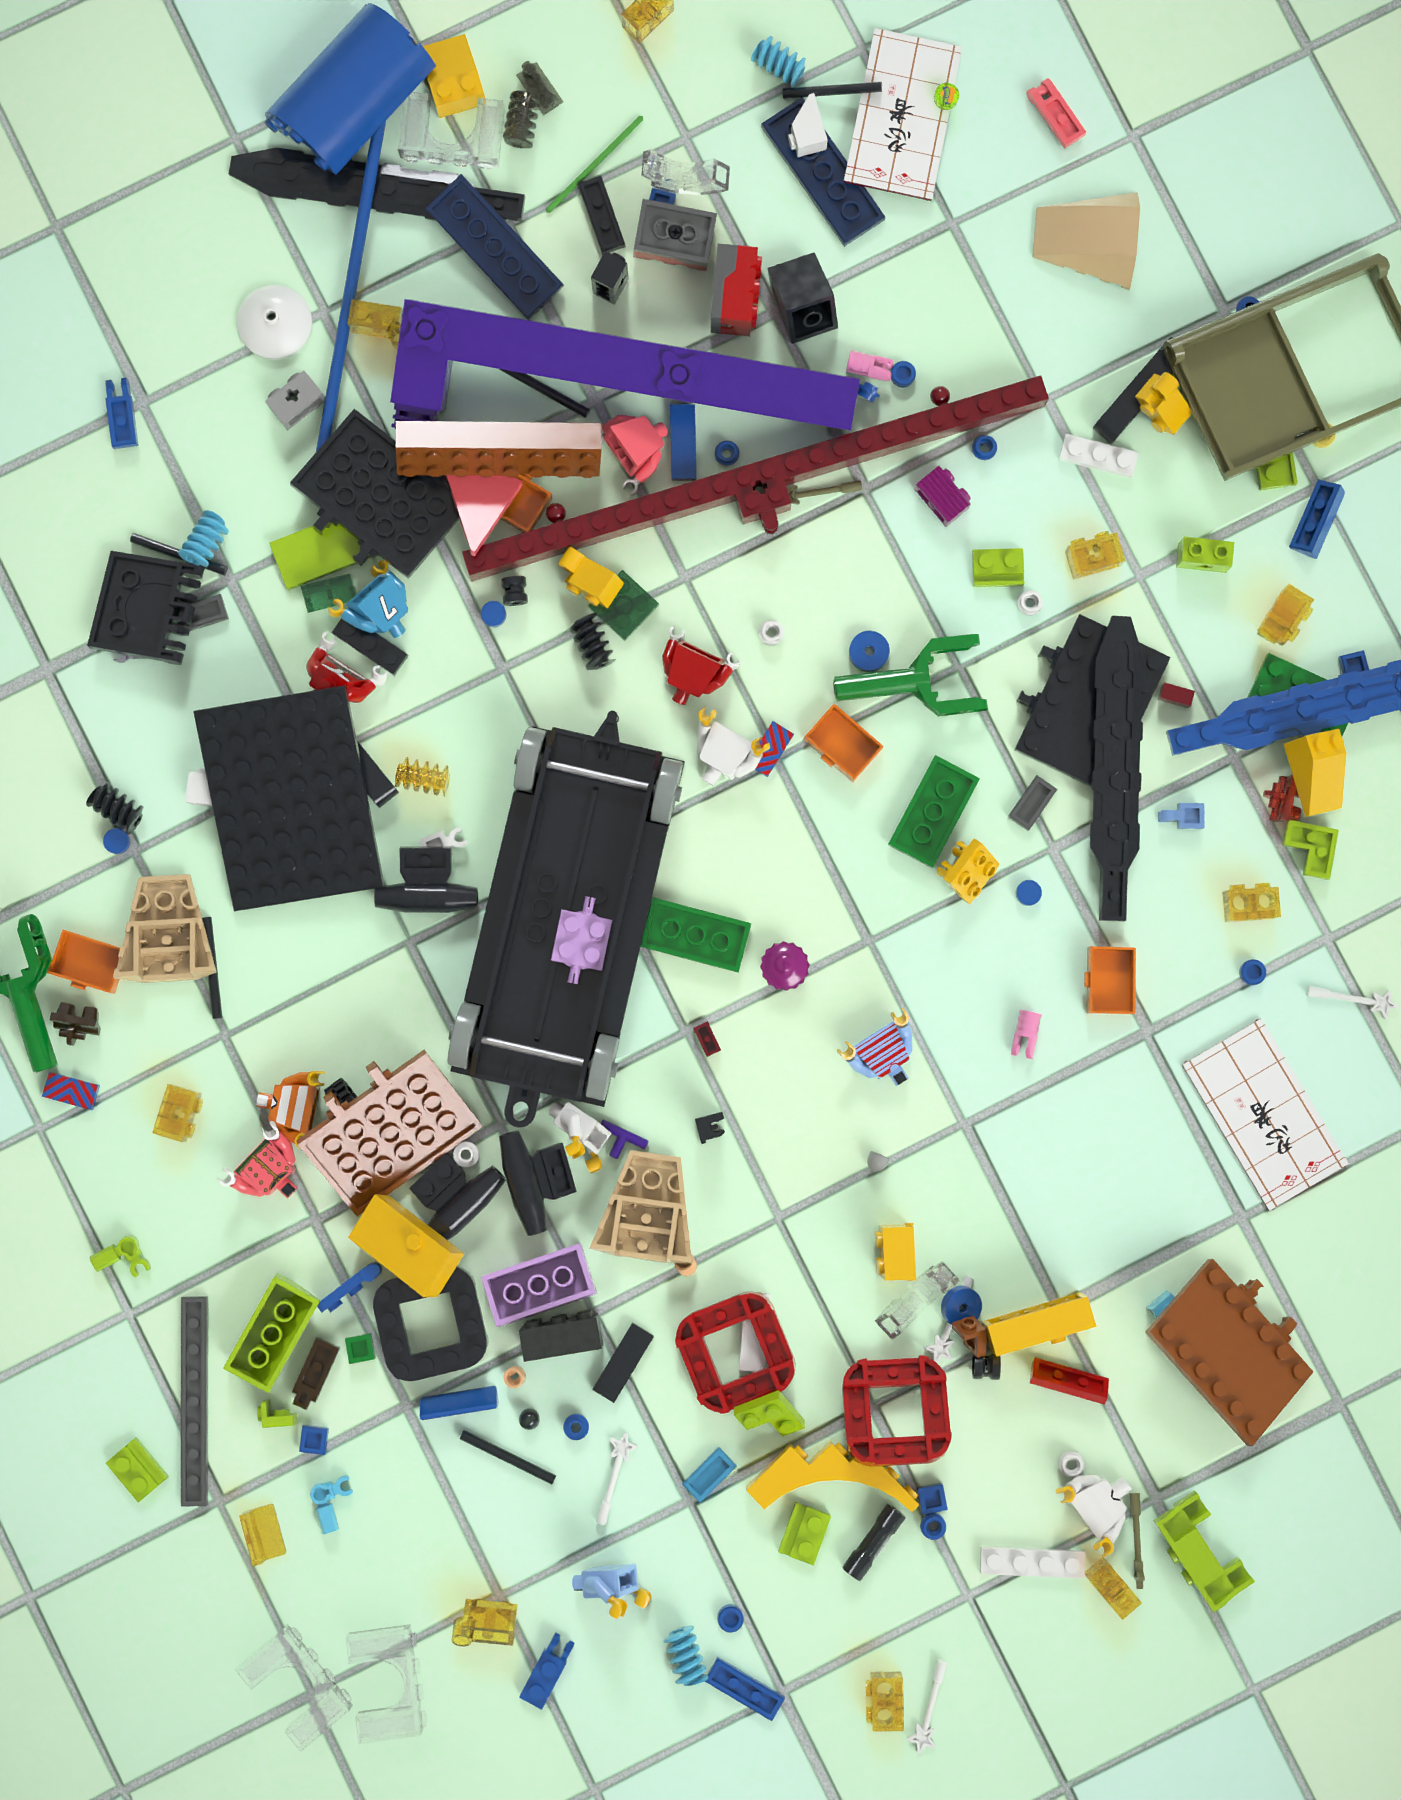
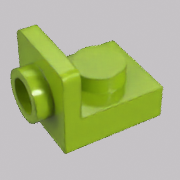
[257,1399,298,1428]

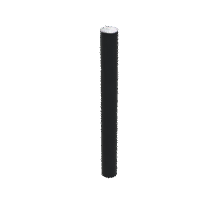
[782,82,882,99]
[499,369,591,418]
[130,533,228,576]
[202,917,223,1019]
[460,1430,557,1485]

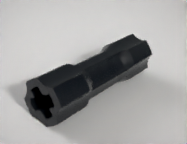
[842,1503,906,1581]

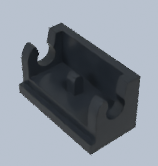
[695,1112,725,1144]

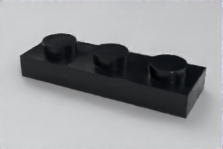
[331,618,409,676]

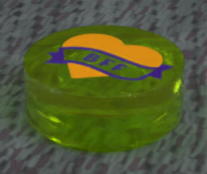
[934,83,960,110]

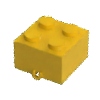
[874,1223,917,1281]

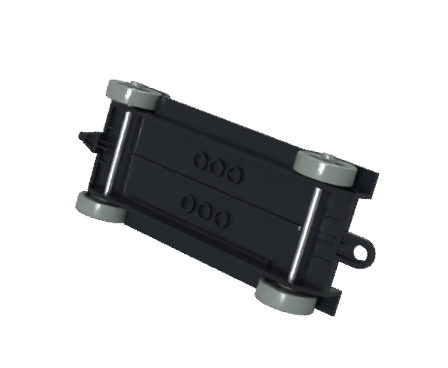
[447,710,685,1128]

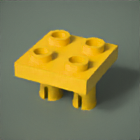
[937,838,1000,904]

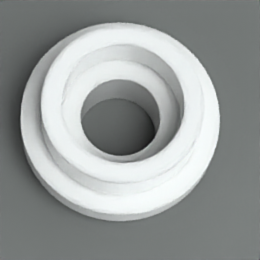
[1017,590,1043,616]
[759,620,784,646]
[453,1142,479,1167]
[1058,1451,1085,1478]

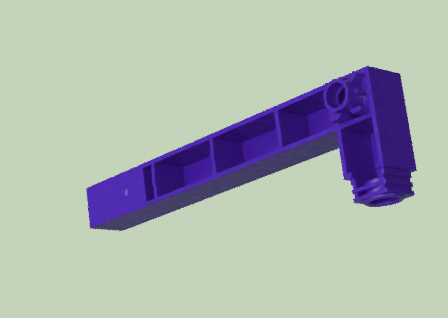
[390,299,860,431]

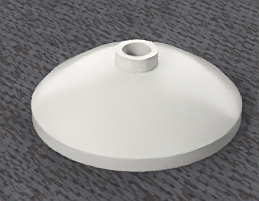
[237,285,312,360]

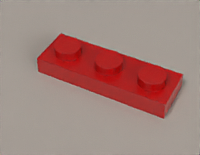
[1029,1357,1109,1405]

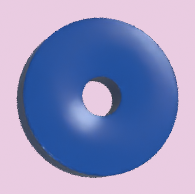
[849,631,890,672]
[941,1285,982,1325]

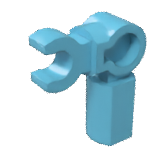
[310,1475,353,1534]

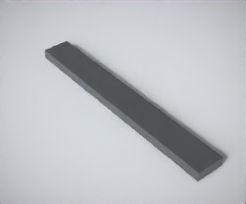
[181,1296,208,1507]

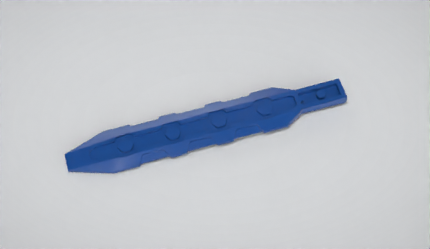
[1166,660,1401,756]

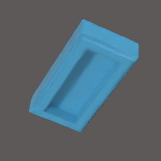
[682,1446,737,1503]

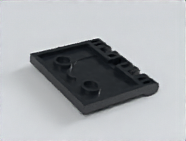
[87,551,205,665]

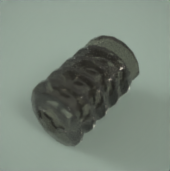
[503,90,540,149]

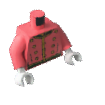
[216,1121,298,1199]

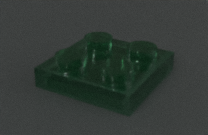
[588,570,659,641]

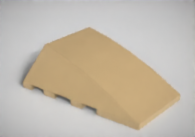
[1032,192,1140,290]
[113,874,216,983]
[589,1150,692,1263]

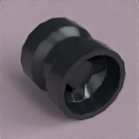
[501,576,528,606]
[972,1354,1001,1380]

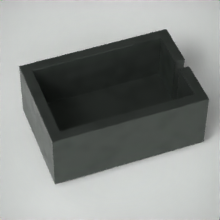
[519,1310,603,1362]

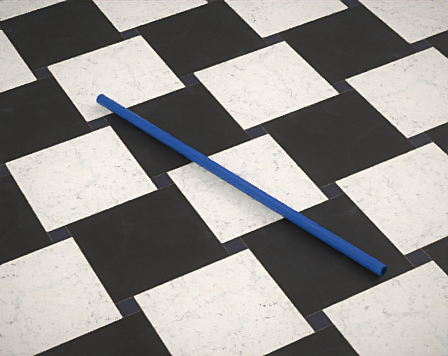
[316,121,386,452]

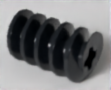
[569,613,617,670]
[86,782,144,834]

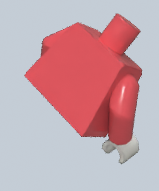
[601,415,668,496]

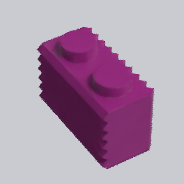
[914,466,971,527]

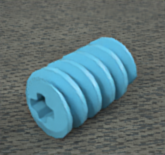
[751,35,806,88]
[178,510,229,567]
[663,1625,709,1686]

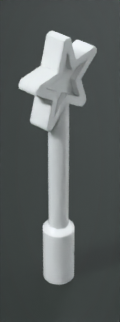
[1306,986,1399,1019]
[925,1275,974,1363]
[596,1432,638,1525]
[907,1659,948,1754]

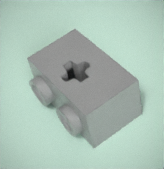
[265,370,325,431]

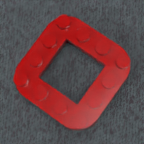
[675,1291,796,1414]
[842,1355,952,1467]

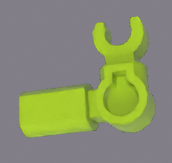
[89,1235,151,1277]

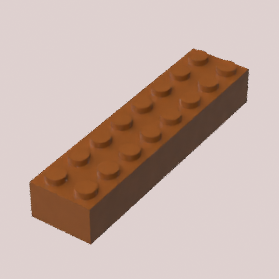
[396,421,602,478]

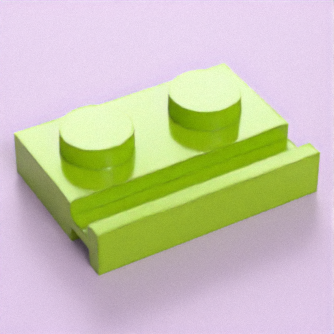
[1256,453,1298,491]
[972,548,1025,588]
[106,1437,169,1503]
[778,1502,831,1566]

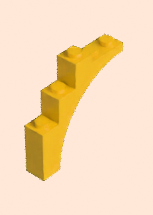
[746,1440,919,1512]

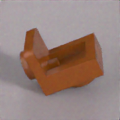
[952,1316,988,1358]

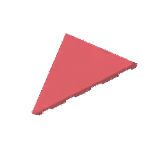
[445,475,522,557]

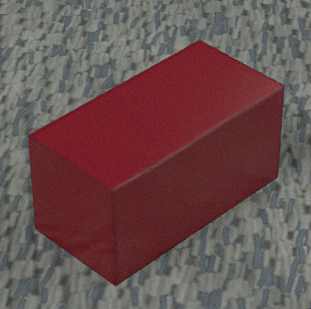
[1158,682,1195,708]
[693,1021,721,1057]

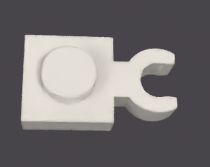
[419,828,468,855]

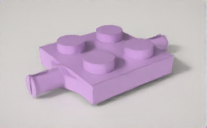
[551,896,612,984]

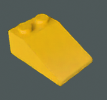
[423,34,487,118]
[1283,729,1347,817]

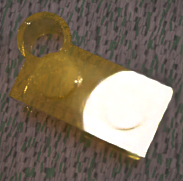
[347,299,403,349]
[1257,584,1315,646]
[451,1599,518,1647]

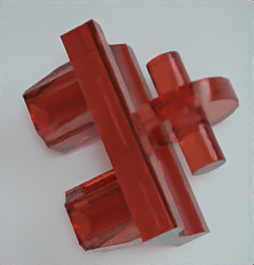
[1263,775,1301,822]

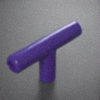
[601,1119,649,1159]

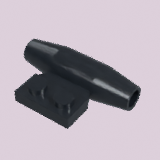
[374,846,478,913]
[499,1130,577,1236]
[409,1153,506,1240]

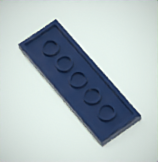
[761,97,886,247]
[425,174,564,320]

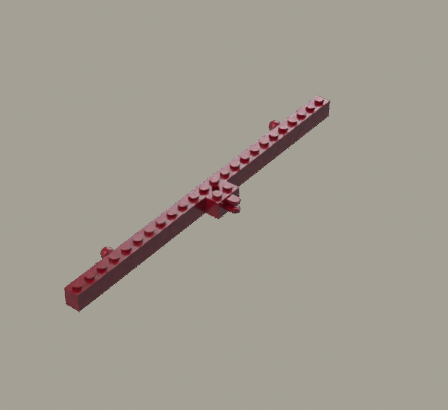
[462,375,1049,582]

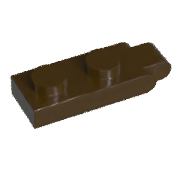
[292,1337,341,1410]

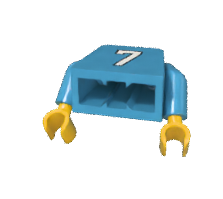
[328,560,408,638]

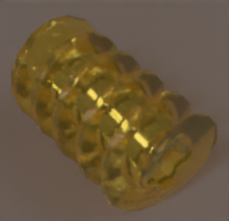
[395,757,450,797]

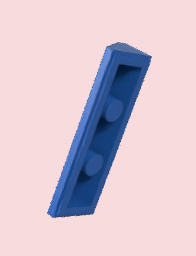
[1289,479,1345,559]
[420,1386,499,1420]

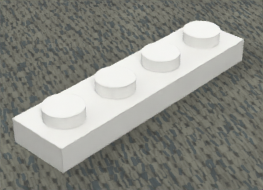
[980,1546,1085,1579]

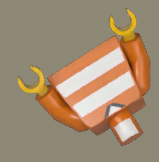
[256,1071,325,1149]

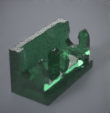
[301,573,357,613]

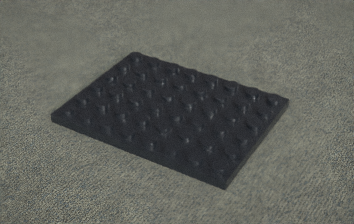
[193,685,385,912]

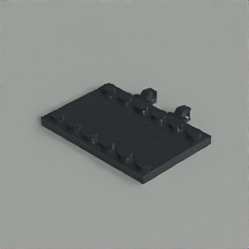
[290,408,460,579]
[1014,614,1171,787]

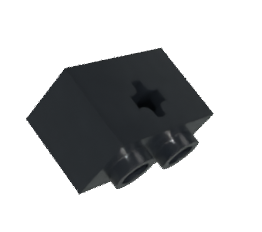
[591,251,629,305]

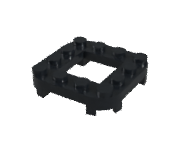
[373,1266,489,1381]

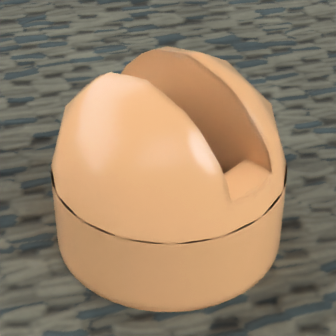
[675,1255,697,1276]
[503,1366,526,1388]

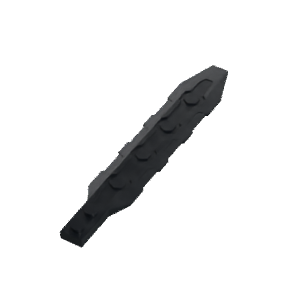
[228,147,526,222]
[1090,616,1145,921]

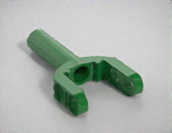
[833,634,988,717]
[0,914,58,1073]

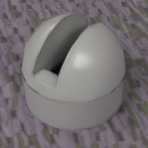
[867,1151,889,1172]

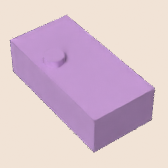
[481,1243,598,1327]

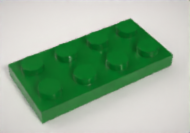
[1247,653,1348,736]
[888,755,980,869]
[641,897,752,973]

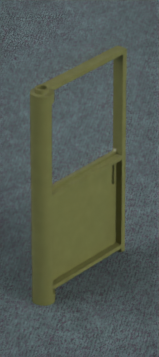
[1163,253,1401,481]

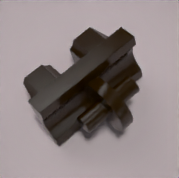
[49,1002,101,1046]

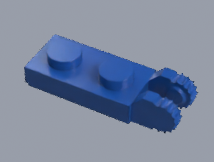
[105,377,139,449]
[317,1262,382,1313]
[519,1632,575,1710]

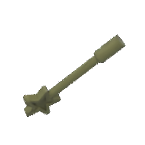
[787,480,862,505]
[1129,1493,1145,1589]

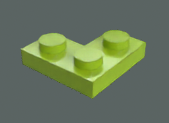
[1282,820,1339,880]
[734,1390,805,1437]

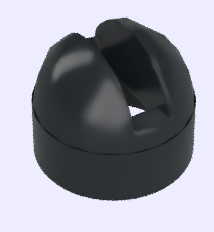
[519,1408,540,1430]

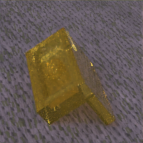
[239,1503,287,1567]

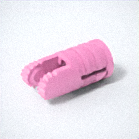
[846,350,894,381]
[1011,1010,1042,1059]

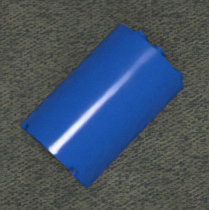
[264,3,436,175]

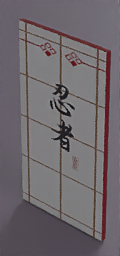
[844,28,962,201]
[1182,1018,1349,1211]

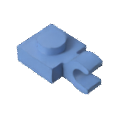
[1158,803,1205,829]

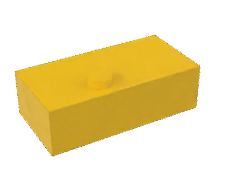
[348,1194,464,1297]
[981,1292,1097,1357]

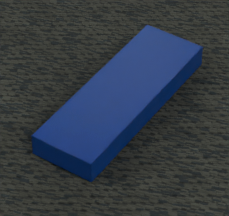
[670,404,697,481]
[705,1656,785,1721]

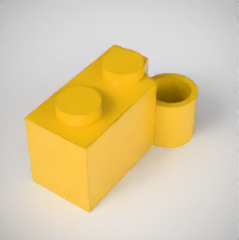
[1135,372,1192,435]
[558,547,624,608]

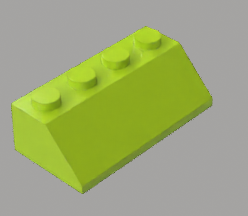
[223,1273,320,1393]

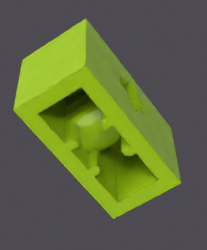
[1176,536,1235,573]

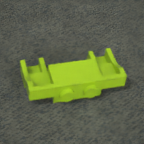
[1153,1490,1255,1612]

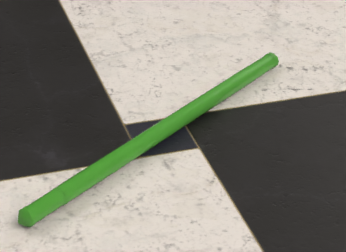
[546,116,643,213]

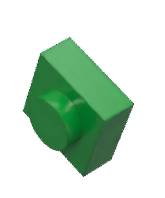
[345,1333,376,1364]

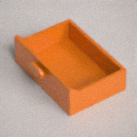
[500,474,553,533]
[803,704,884,782]
[47,929,120,994]
[1084,946,1136,1015]

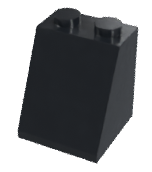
[767,252,838,344]

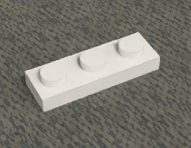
[1058,434,1139,479]

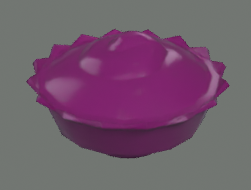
[760,941,810,991]

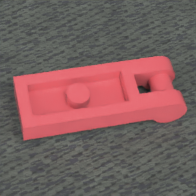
[1026,78,1086,149]

